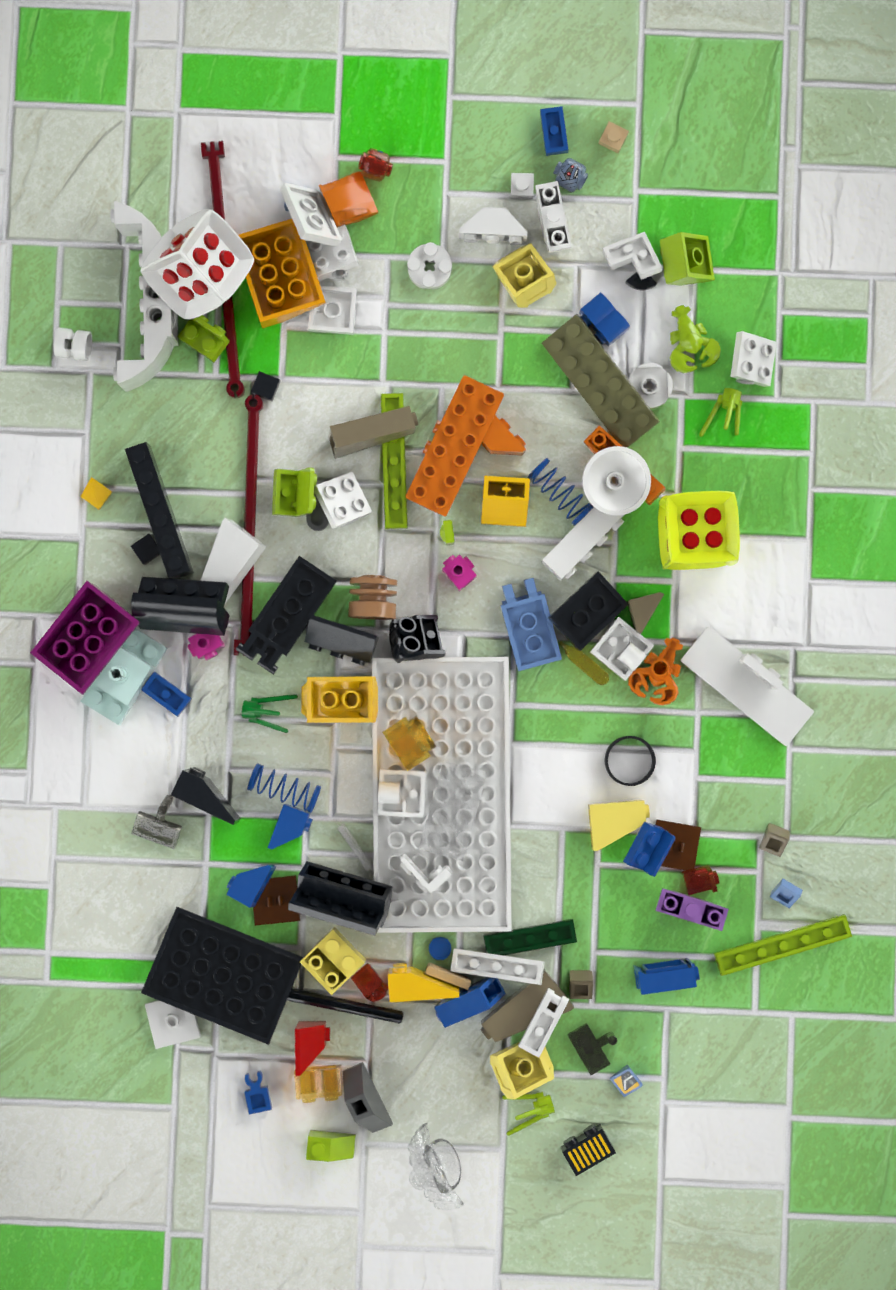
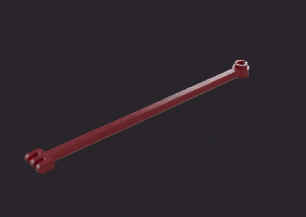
[201,140,245,399]
[234,395,263,656]

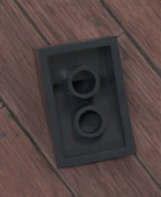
[171,767,241,825]

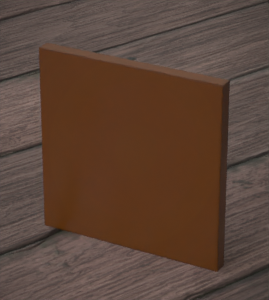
[655,819,701,872]
[253,875,300,926]

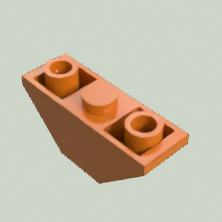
[481,415,526,456]

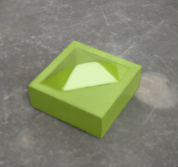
[440,520,455,545]

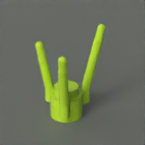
[699,388,743,437]
[502,1092,555,1136]

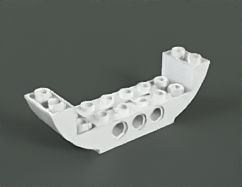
[110,201,178,392]

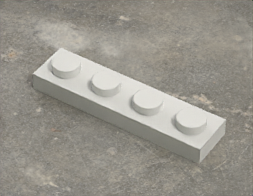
[450,948,545,985]

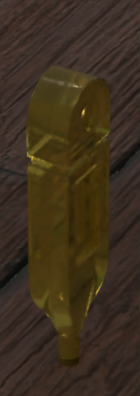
[559,641,609,685]

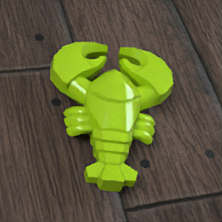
[669,305,721,374]

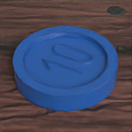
[429,937,451,960]

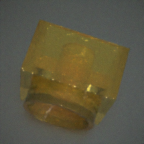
[382,716,437,771]

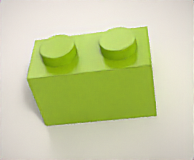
[660,232,715,286]

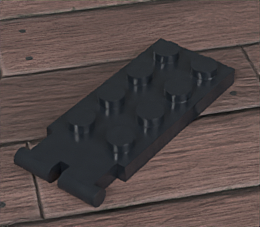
[236,556,337,675]

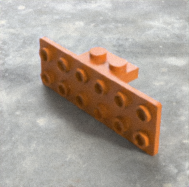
[406,375,504,517]

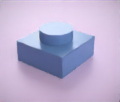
[770,879,803,909]

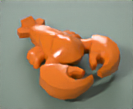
[628,637,683,706]

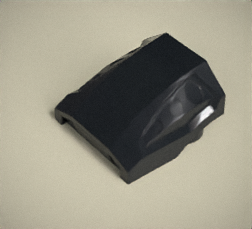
[389,615,446,663]

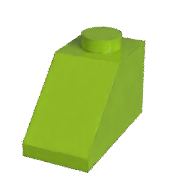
[306,1130,356,1162]

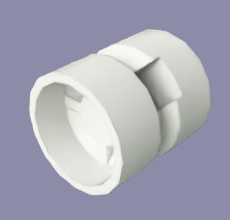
[54,327,92,361]

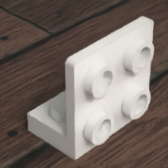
[400,853,452,894]

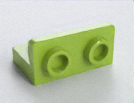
[177,315,230,363]

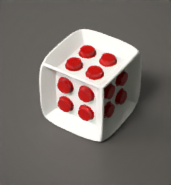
[140,209,254,319]

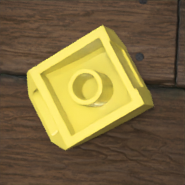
[492,243,556,308]
[490,1042,554,1099]

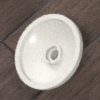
[582,446,651,515]

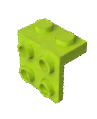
[272,467,317,517]

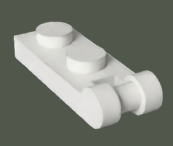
[518,988,569,1058]

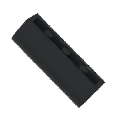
[131,577,230,636]
[288,861,393,936]

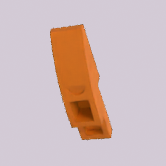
[584,425,666,505]

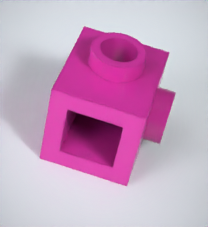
[442,555,477,591]
[187,634,225,661]

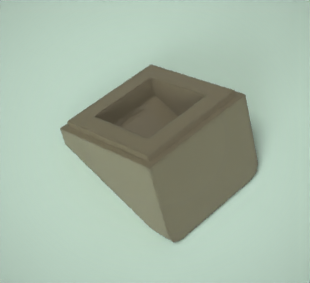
[759,823,790,857]
[569,970,593,999]

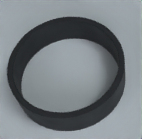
[604,736,656,786]

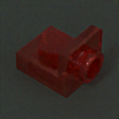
[682,865,719,895]
[351,963,389,1002]

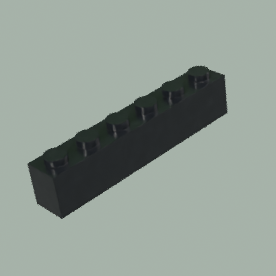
[125,442,194,579]

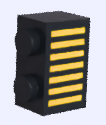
[561,1124,616,1176]

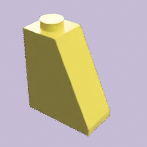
[588,800,650,851]

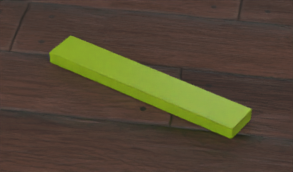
[381,393,408,529]
[714,914,852,976]

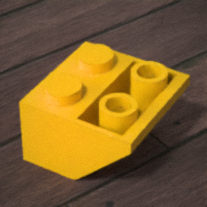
[481,476,530,527]

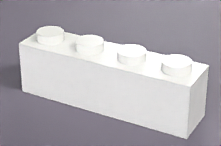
[541,508,624,581]

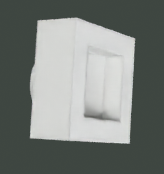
[511,173,534,198]

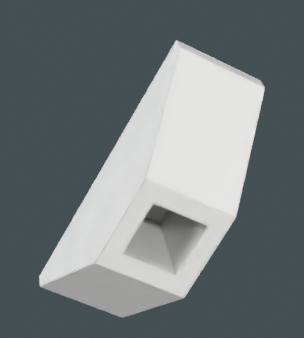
[535,181,571,252]
[459,207,527,245]

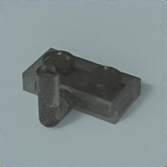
[131,795,182,849]
[567,1023,617,1075]

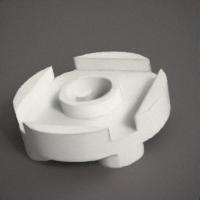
[407,242,452,290]
[628,363,673,409]

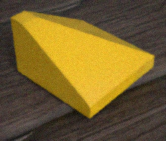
[81,477,112,510]

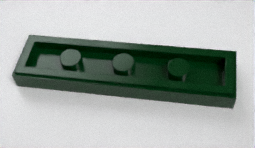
[483,919,577,956]

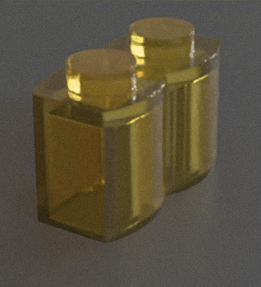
[294,1065,343,1103]

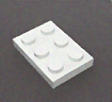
[280,183,342,247]

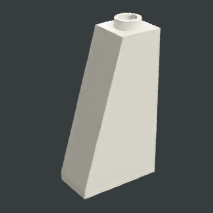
[201,518,266,604]

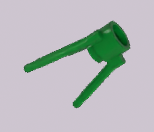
[242,694,298,733]

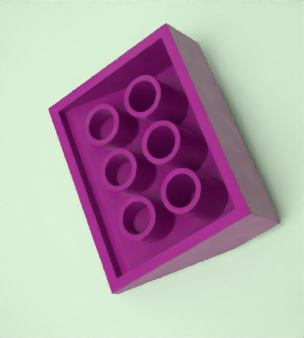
[30,581,140,695]

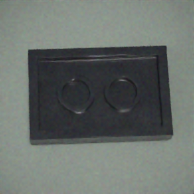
[548,571,629,651]

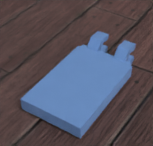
[500,578,562,671]

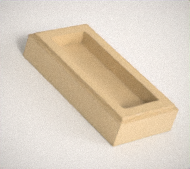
[425,963,471,990]

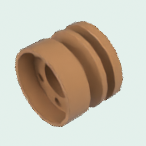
[348,575,397,620]

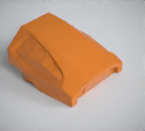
[318,171,378,227]

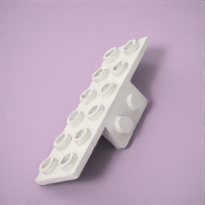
[680,626,814,746]

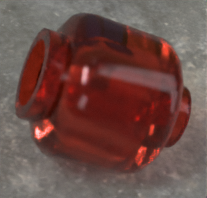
[358,148,393,182]

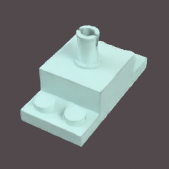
[80,628,168,725]

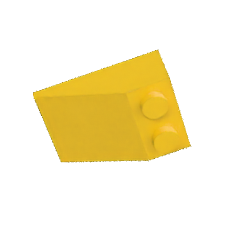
[388,963,459,1003]

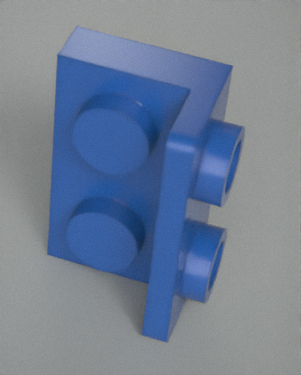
[623,821,675,877]

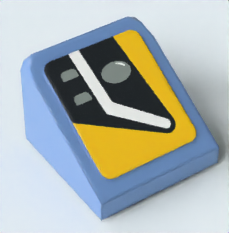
[610,1064,643,1097]

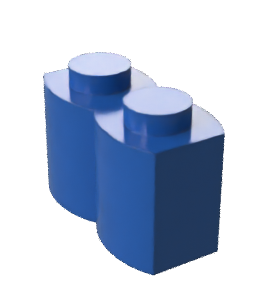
[579,292,630,347]

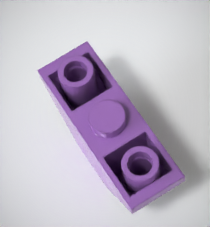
[656,888,729,931]

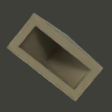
[627,592,664,634]

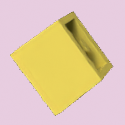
[300,926,366,995]

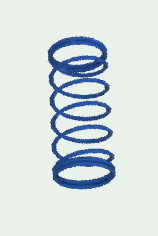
[527,458,594,526]
[247,763,321,813]

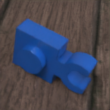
[244,1070,272,1115]

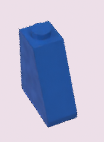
[434,977,506,1028]

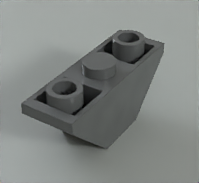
[343,1062,393,1133]

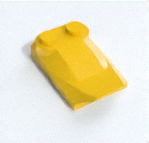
[301,676,378,723]

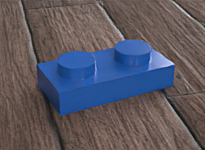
[540,106,569,156]
[141,672,192,717]

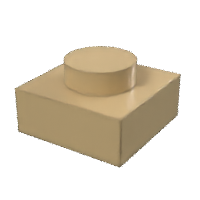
[598,121,629,153]

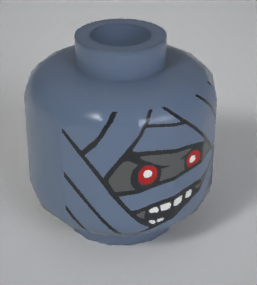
[553,158,588,192]

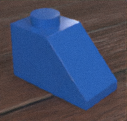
[268,803,313,849]
[226,865,276,908]

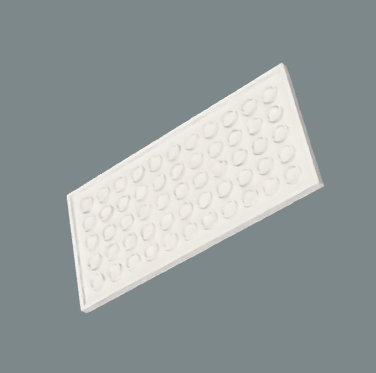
[372,657,512,933]

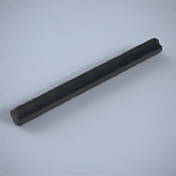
[287,989,404,1024]

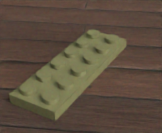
[542,314,660,448]

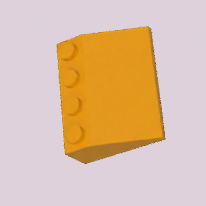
[238,218,326,329]

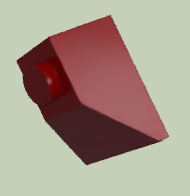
[295,1021,330,1076]

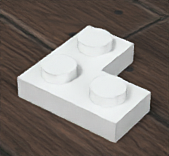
[603,232,662,280]

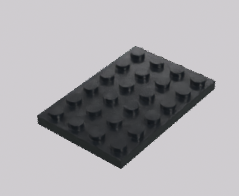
[141,907,304,1045]

